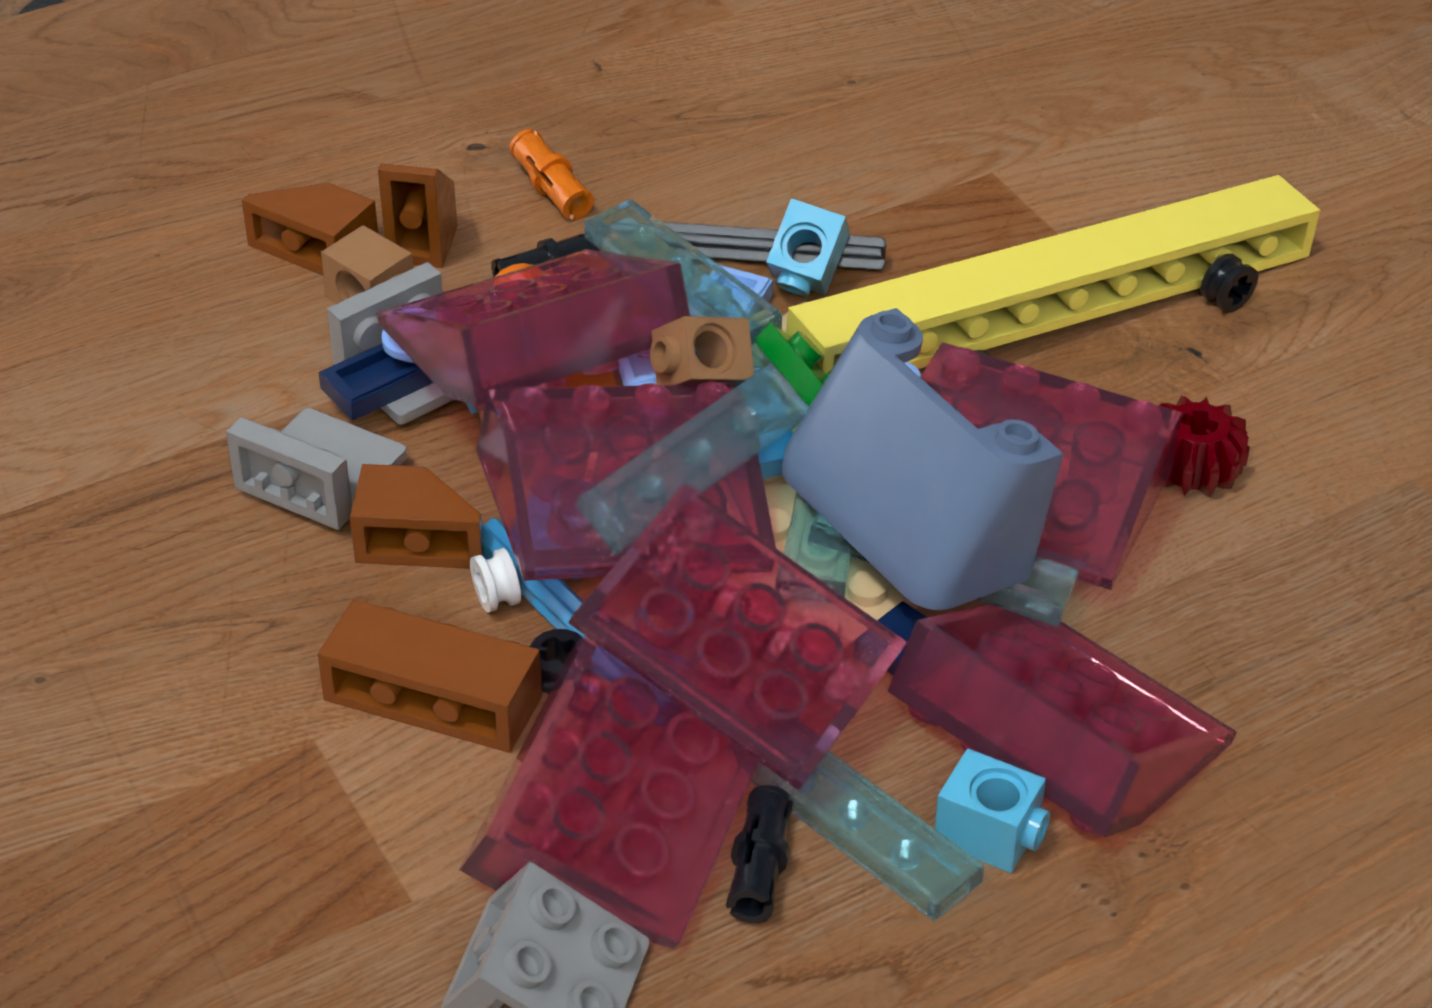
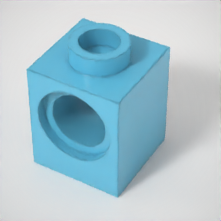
[766,198,850,297]
[934,748,1051,874]

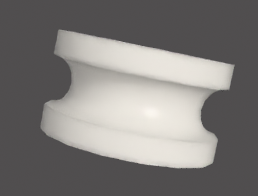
[470,548,521,613]

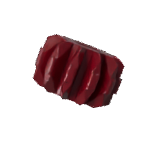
[1142,395,1250,497]

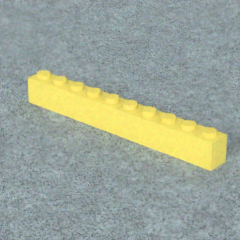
[786,175,1320,374]

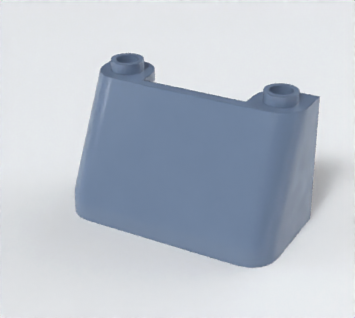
[782,308,1064,610]

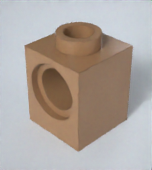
[321,225,413,304]
[650,316,755,393]

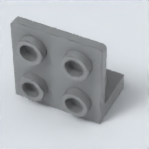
[327,262,478,425]
[226,408,407,530]
[440,861,650,1008]

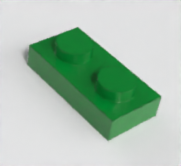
[754,323,831,407]

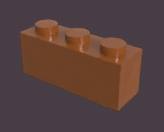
[318,599,542,753]

